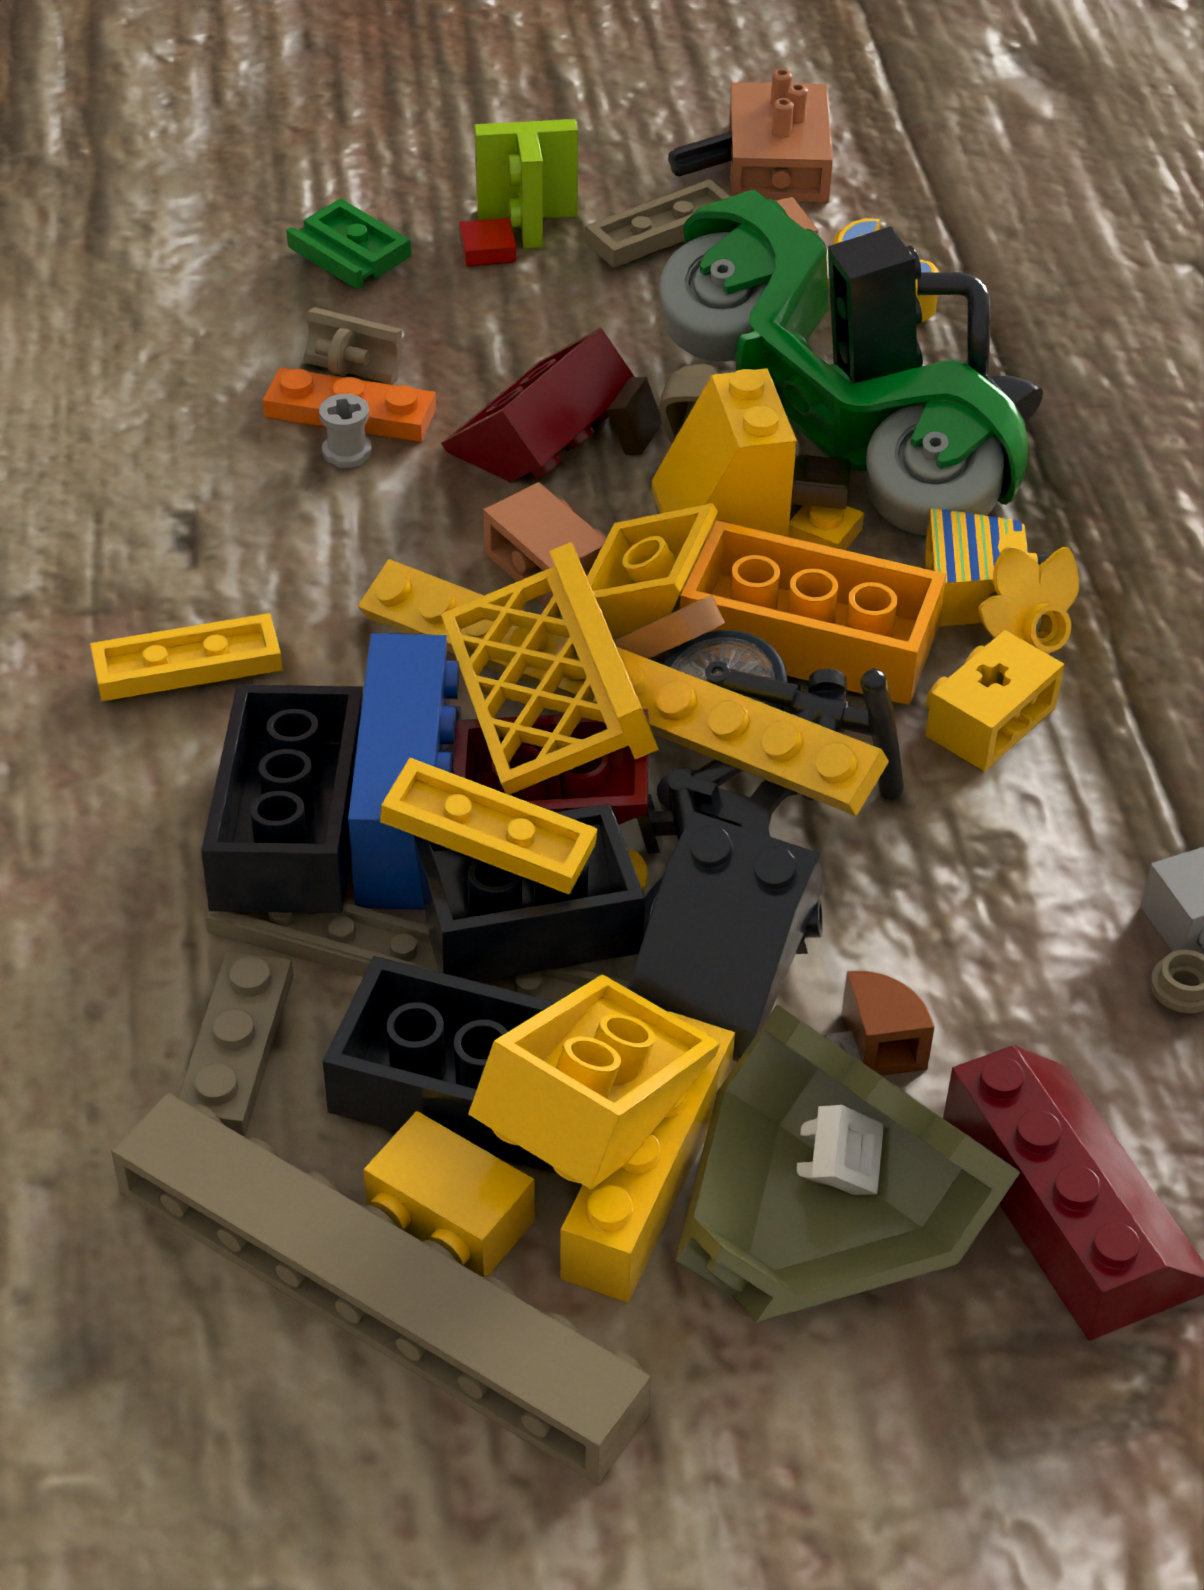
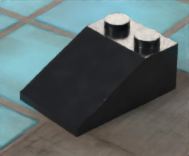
[628,811,822,1062]

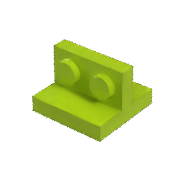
[474,119,578,249]

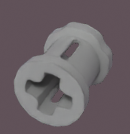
[319,394,372,468]

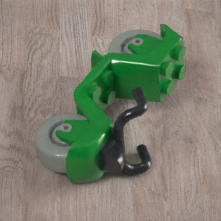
[659,190,1043,537]

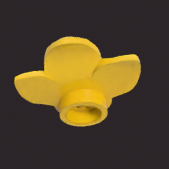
[978,546,1079,654]

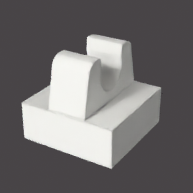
[796,1105,884,1195]

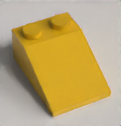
[468,974,721,1190]

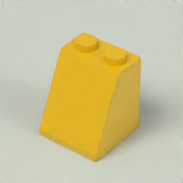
[651,368,797,540]

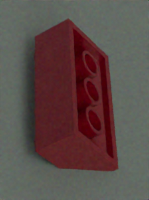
[943,1045,1204,1341]

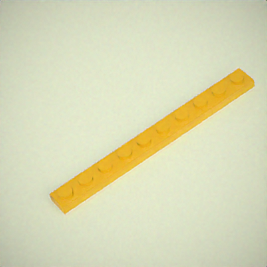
[357,559,889,816]

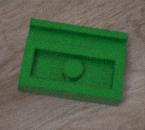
[286,198,412,290]

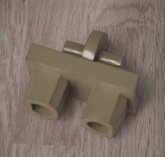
[303,307,404,385]

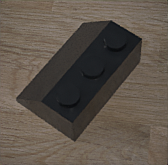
[414,803,645,982]

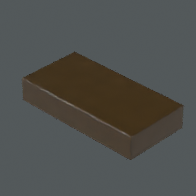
[791,454,852,509]

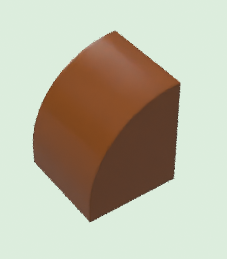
[841,971,935,1076]

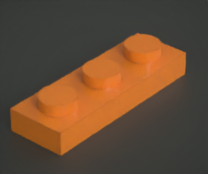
[263,367,436,442]

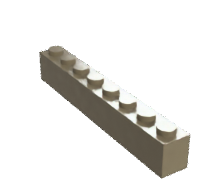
[111,1092,651,1485]

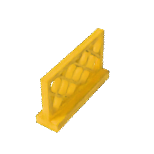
[441,542,659,795]

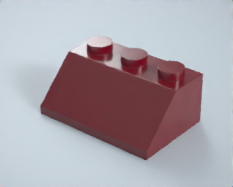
[441,328,635,482]

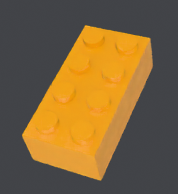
[678,520,947,705]

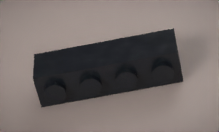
[828,226,923,384]

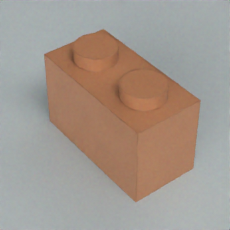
[483,482,606,608]

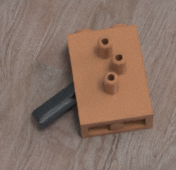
[668,69,833,202]

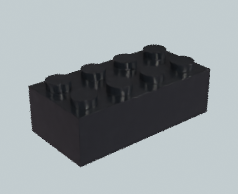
[201,684,363,914]
[323,956,559,1175]

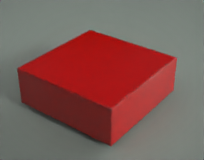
[459,218,516,266]

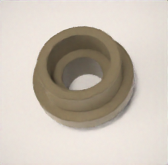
[1150,949,1204,1014]

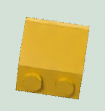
[587,503,718,639]

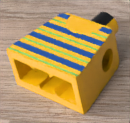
[924,508,1051,627]

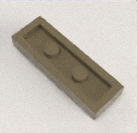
[585,179,731,268]
[178,951,294,1137]

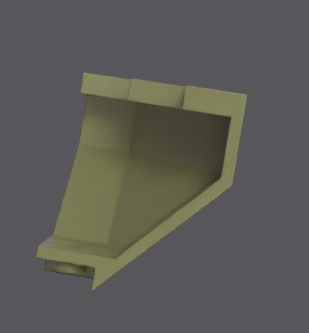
[675,1004,1020,1323]

